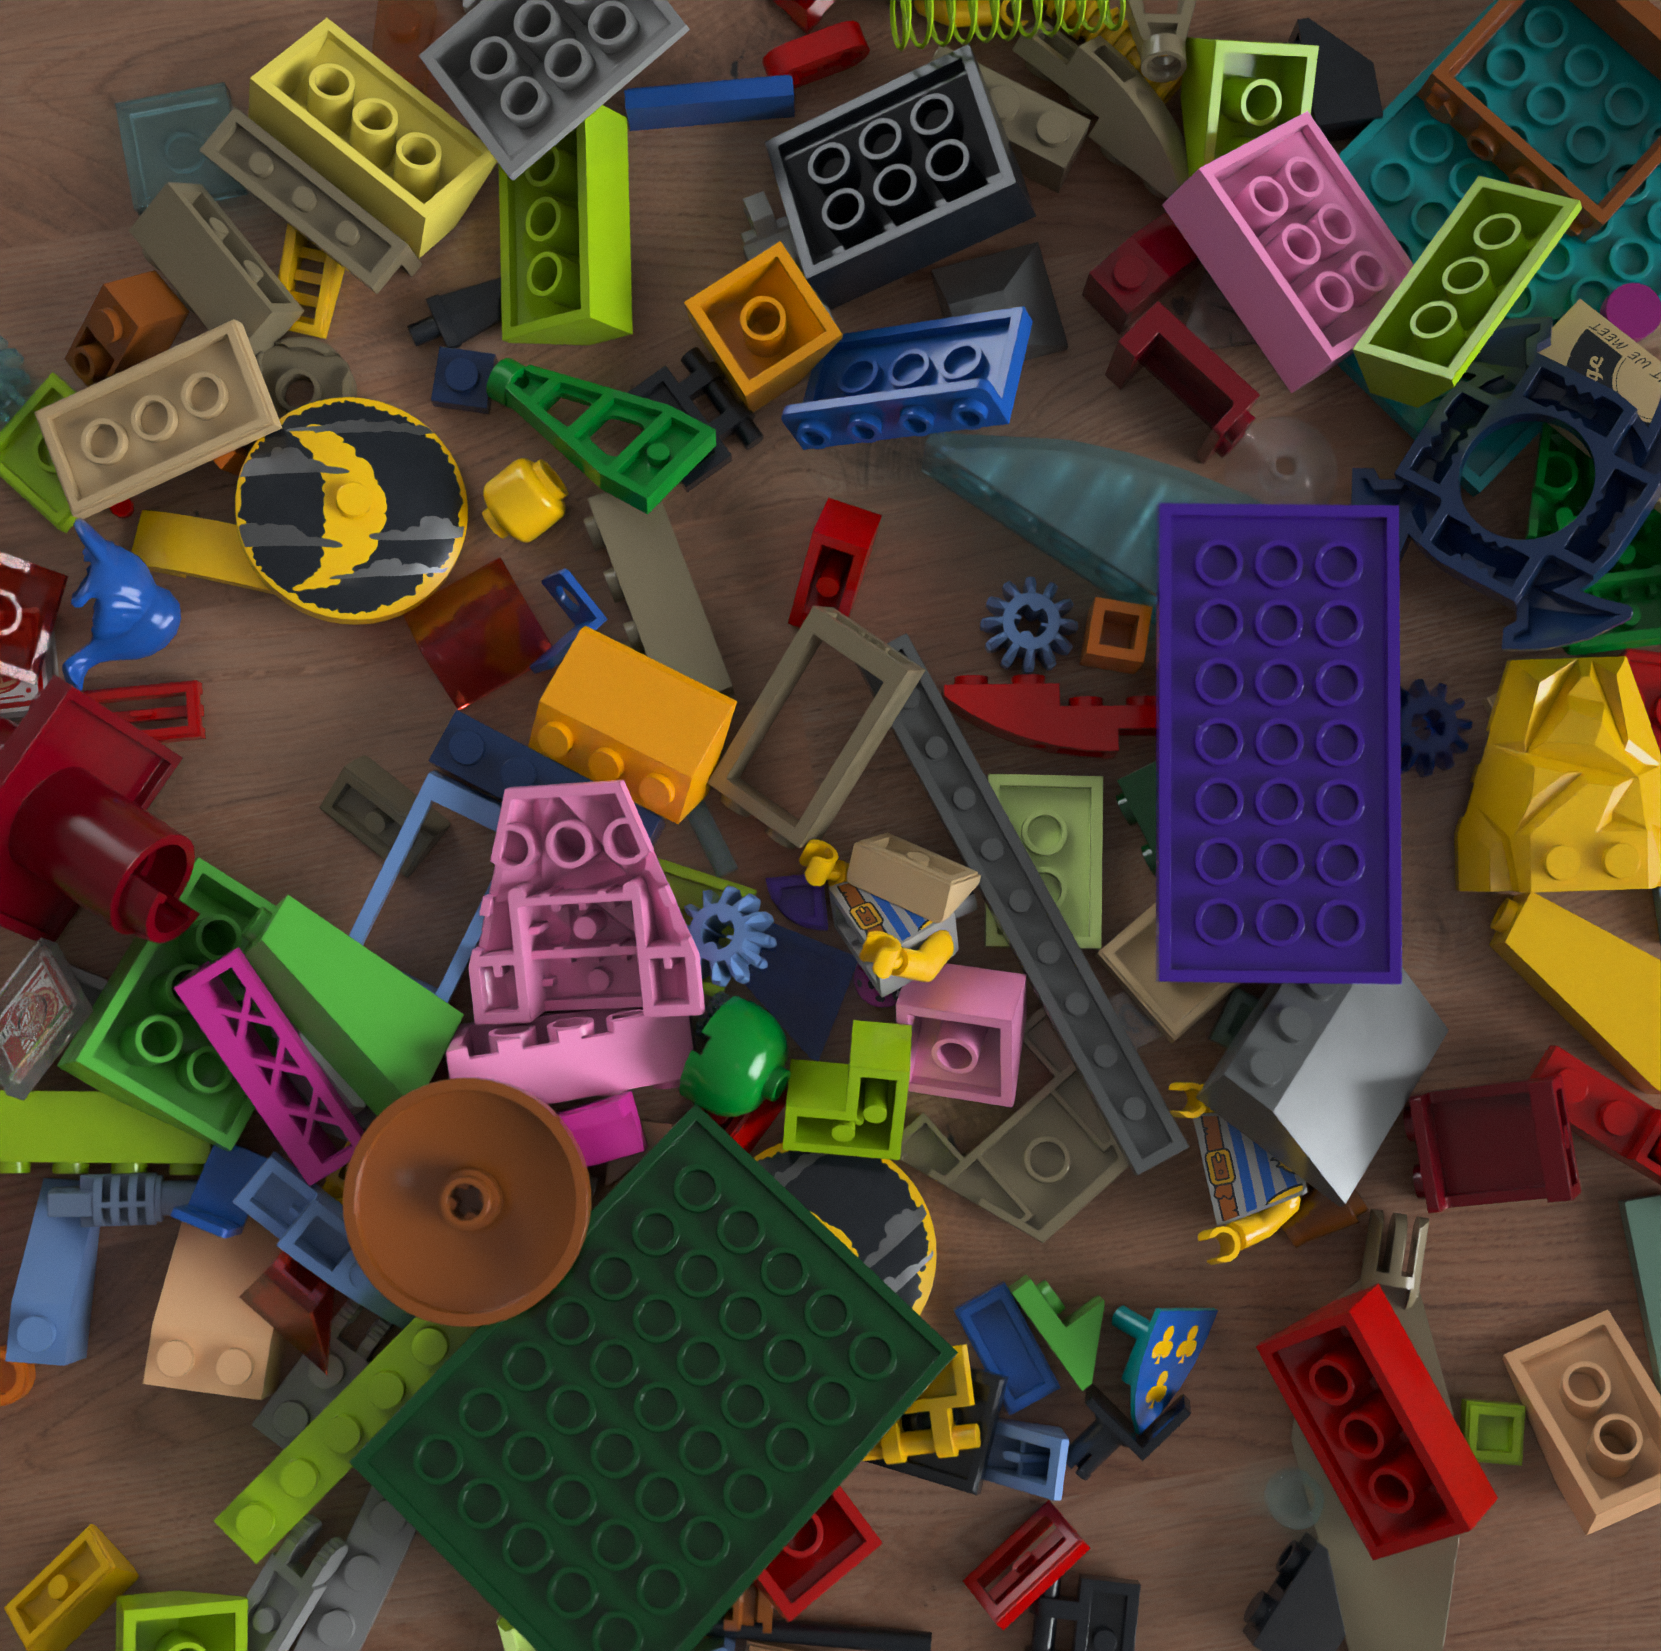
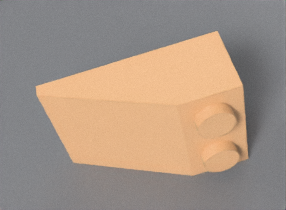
[143,1216,298,1400]
[1502,1310,1661,1536]

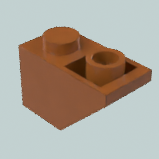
[64,270,190,387]

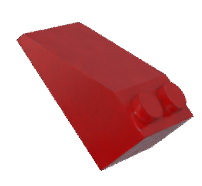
[753,1486,883,1622]

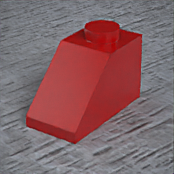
[787,497,882,628]

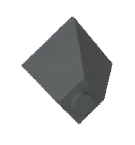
[931,242,1068,361]

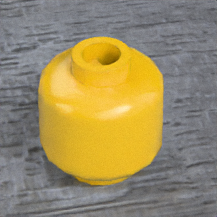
[482,458,569,543]

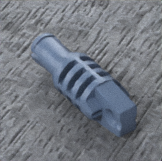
[47,1172,198,1227]

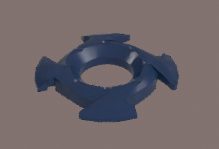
[1351,316,1661,651]

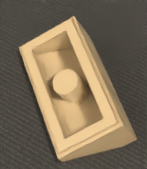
[847,832,981,923]

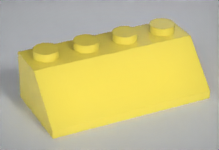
[248,18,497,258]

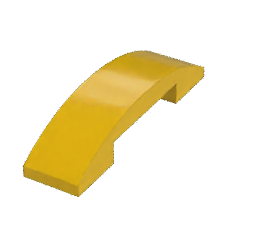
[131,510,273,594]

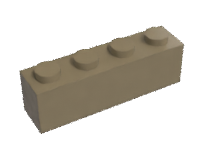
[583,492,735,697]

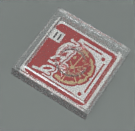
[0,937,94,1101]

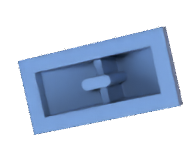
[984,1418,1069,1501]

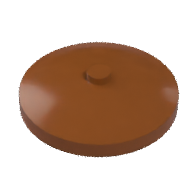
[343,1077,591,1327]

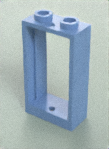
[349,770,502,1004]

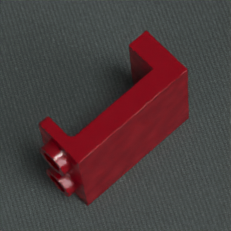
[1105,301,1260,464]
[1403,1075,1581,1213]

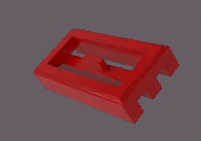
[83,680,206,743]
[963,1500,1091,1630]

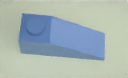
[5,1178,100,1366]

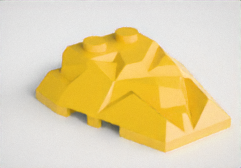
[1454,656,1661,893]

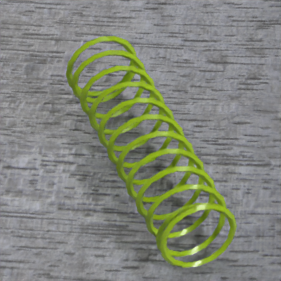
[890,0,1126,51]

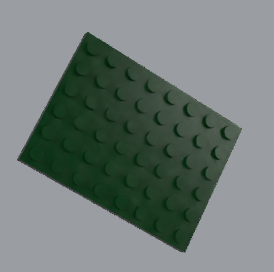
[349,1104,958,1651]

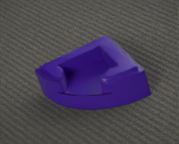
[766,874,828,931]

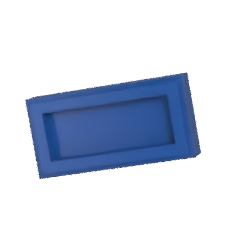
[953,1281,1061,1416]

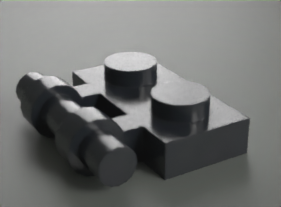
[627,347,764,493]
[1025,1573,1141,1651]

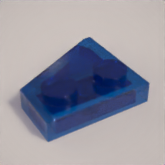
[745,923,858,1061]

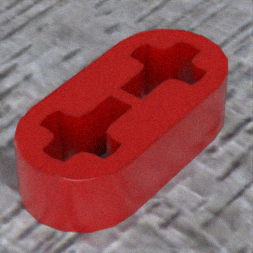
[762,20,870,89]

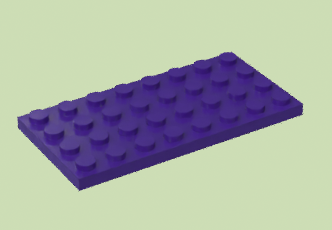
[1156,503,1402,985]

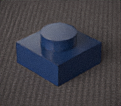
[431,346,498,414]

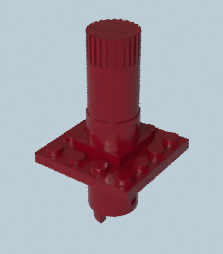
[0,674,200,948]

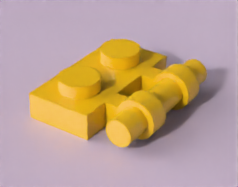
[863,1344,981,1465]

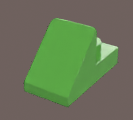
[1008,1275,1105,1391]

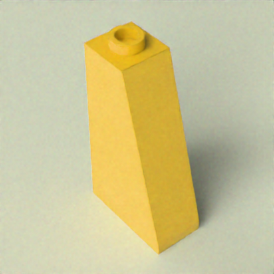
[1489,892,1661,1095]

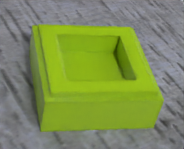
[1460,1398,1526,1466]

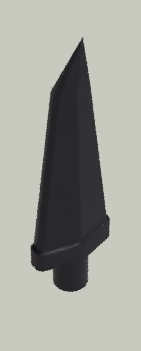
[407,277,502,348]

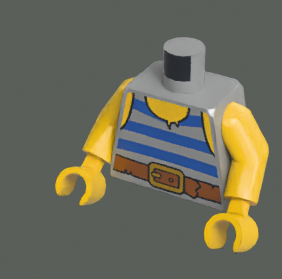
[799,839,977,997]
[1168,1082,1308,1265]

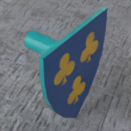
[1112,1305,1218,1435]

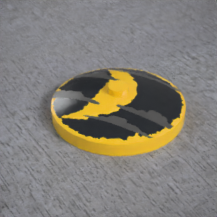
[235,397,468,625]
[753,1142,937,1316]

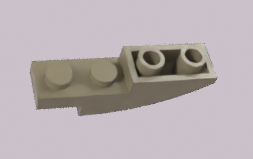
[1012,21,1189,200]

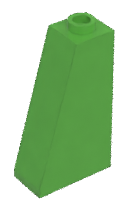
[241,895,464,1116]

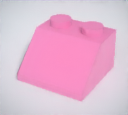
[896,963,1027,1107]

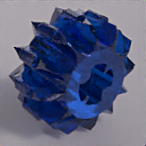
[1400,679,1473,778]

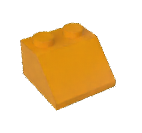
[684,241,843,412]

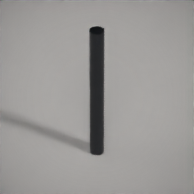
[705,1613,932,1651]

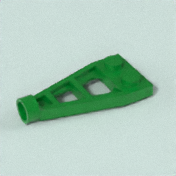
[486,358,716,515]

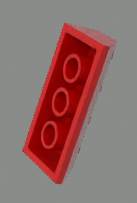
[1256,1283,1498,1561]

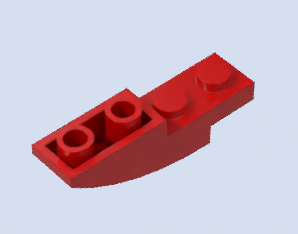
[941,674,1156,759]
[1529,1045,1661,1185]

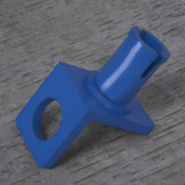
[529,568,608,674]
[170,1144,268,1238]

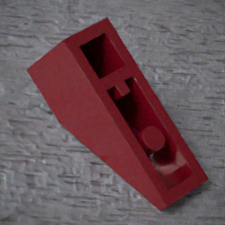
[1082,212,1201,335]

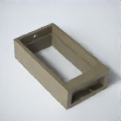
[708,606,926,849]

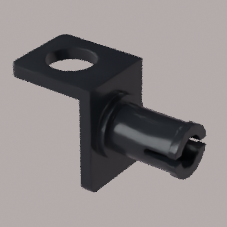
[1066,1384,1191,1481]

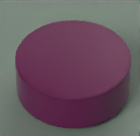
[1600,283,1661,342]

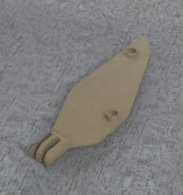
[1291,1208,1460,1651]

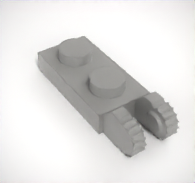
[251,1298,394,1449]
[246,1514,349,1651]

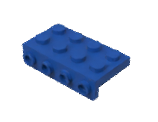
[781,306,1033,450]

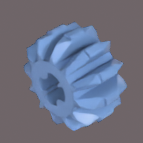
[980,577,1078,674]
[684,886,777,987]

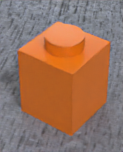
[1079,597,1153,675]

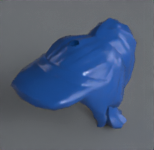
[62,518,181,691]

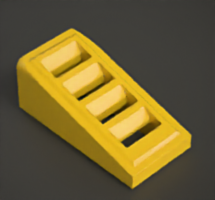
[278,224,345,339]

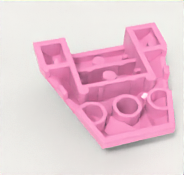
[468,780,705,1025]

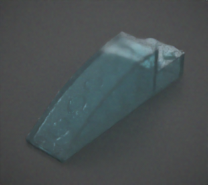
[921,433,1264,626]

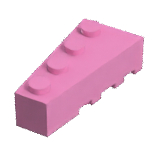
[446,1007,697,1105]

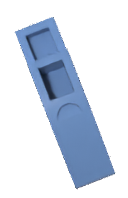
[232,1151,416,1329]

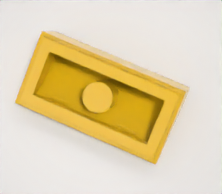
[4,1524,139,1651]

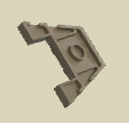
[900,1007,1129,1244]

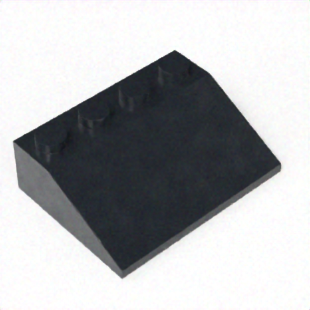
[765,44,1036,310]

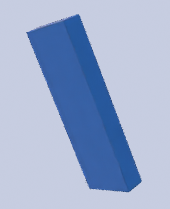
[624,75,795,131]

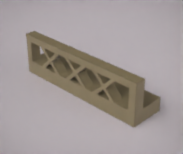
[199,107,423,294]

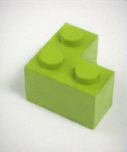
[783,1020,912,1160]

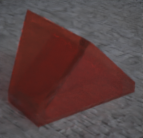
[239,1250,335,1376]

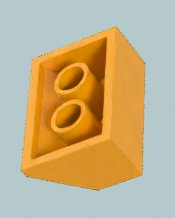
[528,626,737,824]

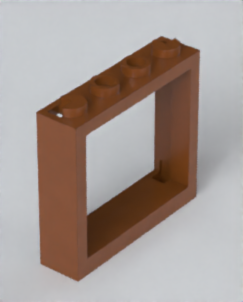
[1417,0,1661,244]

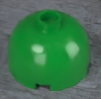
[679,996,791,1117]

